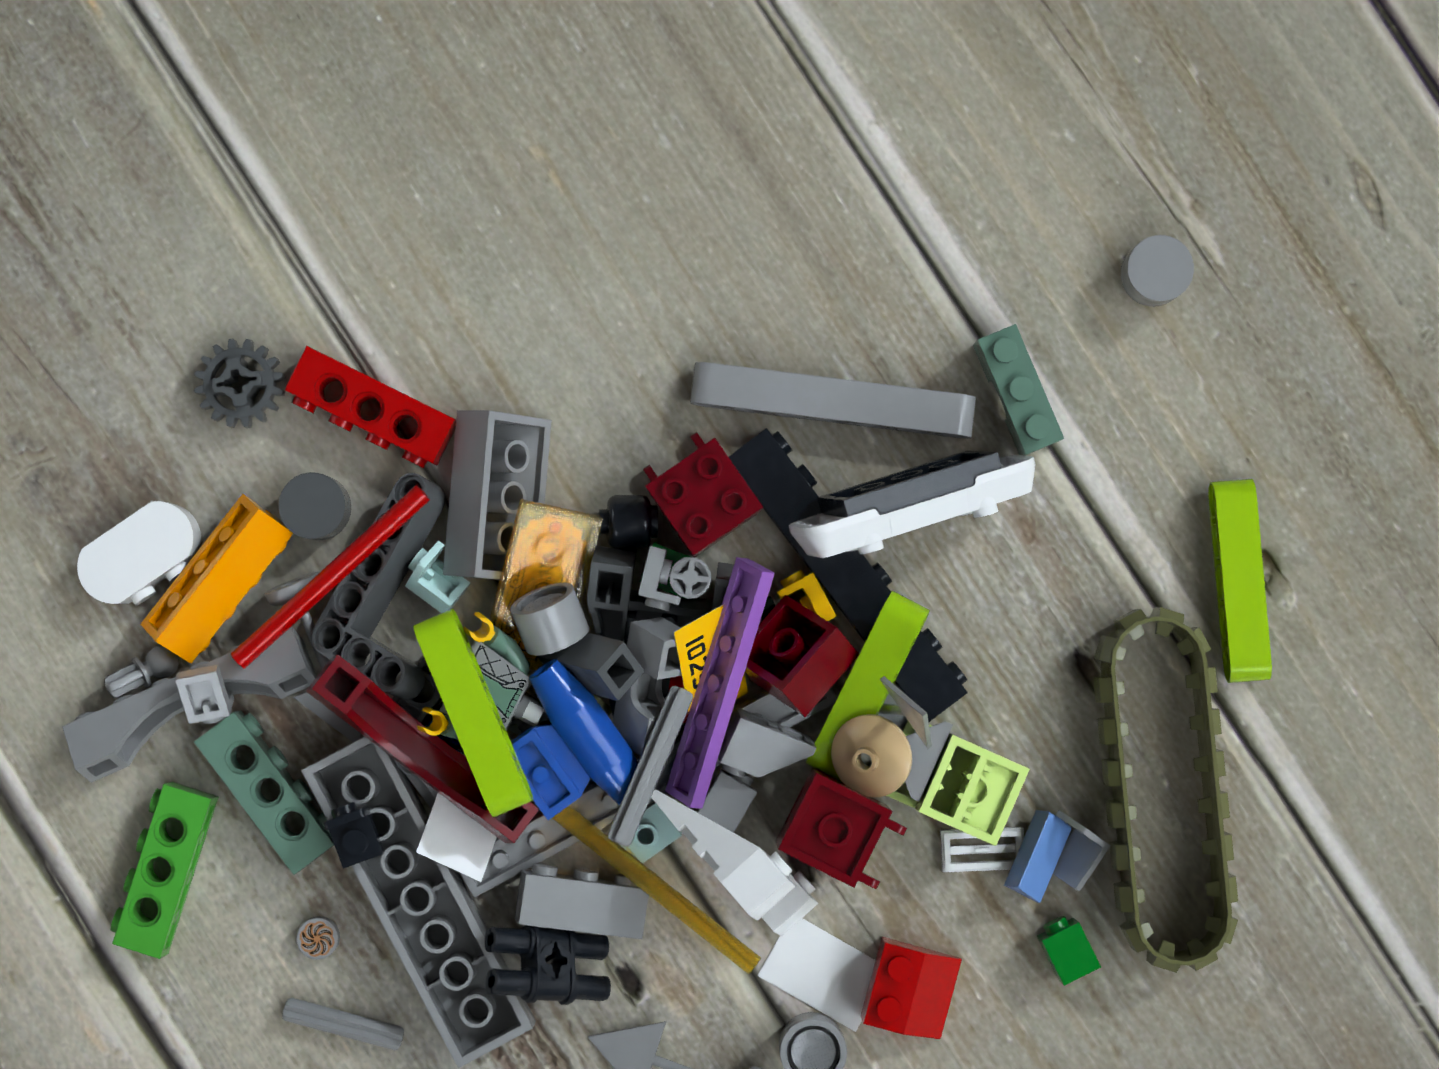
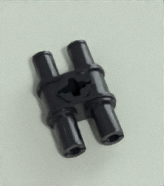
[485,925,611,1005]

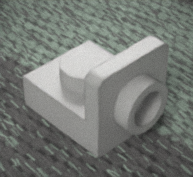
[638,546,681,611]
[175,664,234,724]

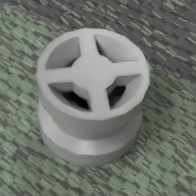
[669,557,712,599]

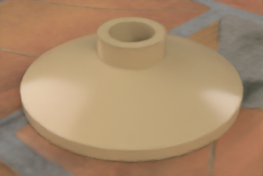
[831,714,912,797]

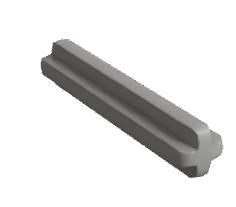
[282,998,404,1050]

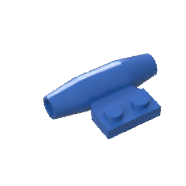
[511,659,638,820]

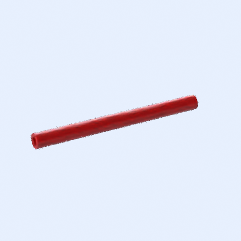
[231,485,430,669]

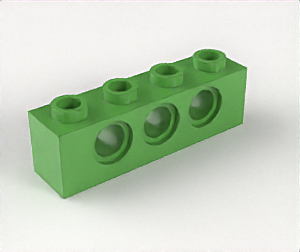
[110,782,219,959]

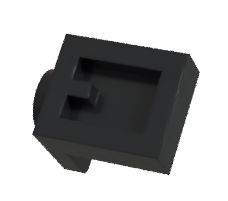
[323,802,385,869]

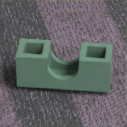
[973,324,1064,456]

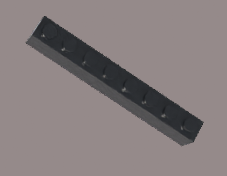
[729,428,968,722]

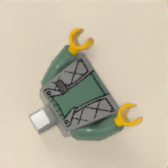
[417,612,545,740]

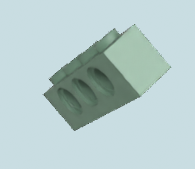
[194,710,334,875]

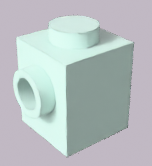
[618,802,682,864]

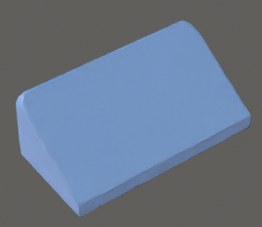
[1004,810,1072,903]

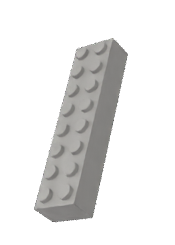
[301,737,536,1068]

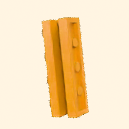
[140,494,294,664]

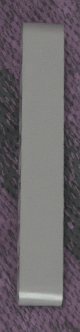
[690,362,976,438]

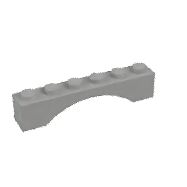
[62,626,317,783]

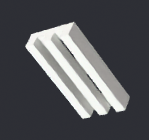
[940,827,1024,872]

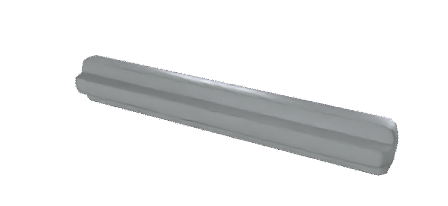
[607,686,693,847]

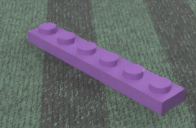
[665,557,775,808]

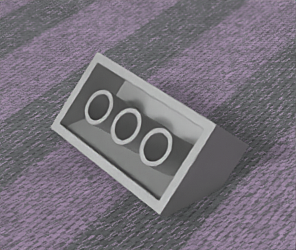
[443,410,552,580]

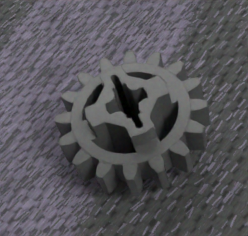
[194,339,286,428]

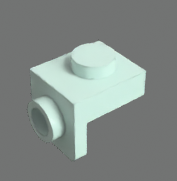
[405,540,470,613]

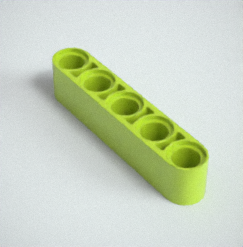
[1208,479,1272,683]
[806,591,930,782]
[413,608,534,817]

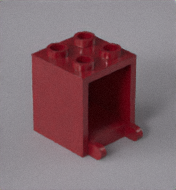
[643,432,763,557]
[776,767,907,889]

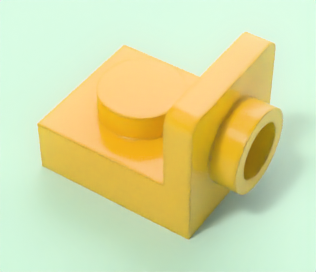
[777,570,837,621]

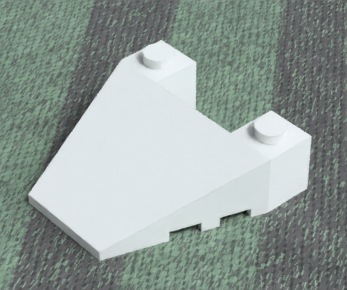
[651,789,818,937]

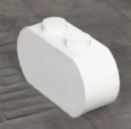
[77,501,201,606]

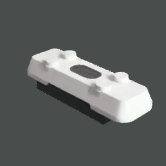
[789,450,1036,558]

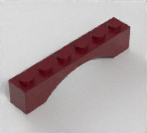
[306,655,539,843]

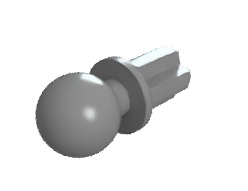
[104,646,179,698]

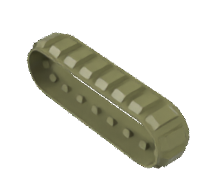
[1093,607,1238,973]

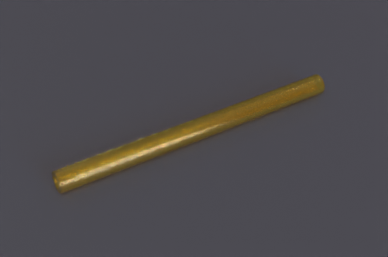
[531,801,761,974]

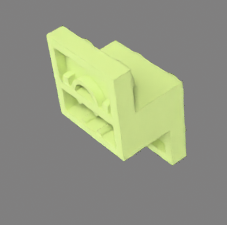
[886,720,1030,846]

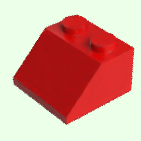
[861,937,962,1039]

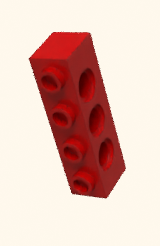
[285,346,456,468]

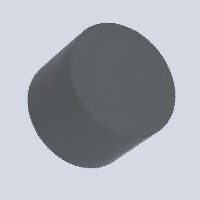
[279,472,351,540]

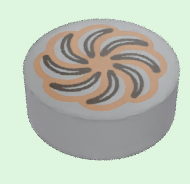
[297,916,340,960]

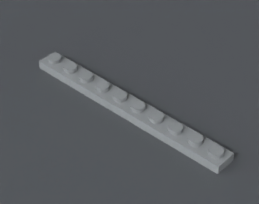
[459,687,837,898]

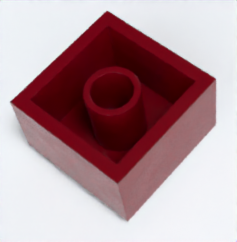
[745,595,859,717]

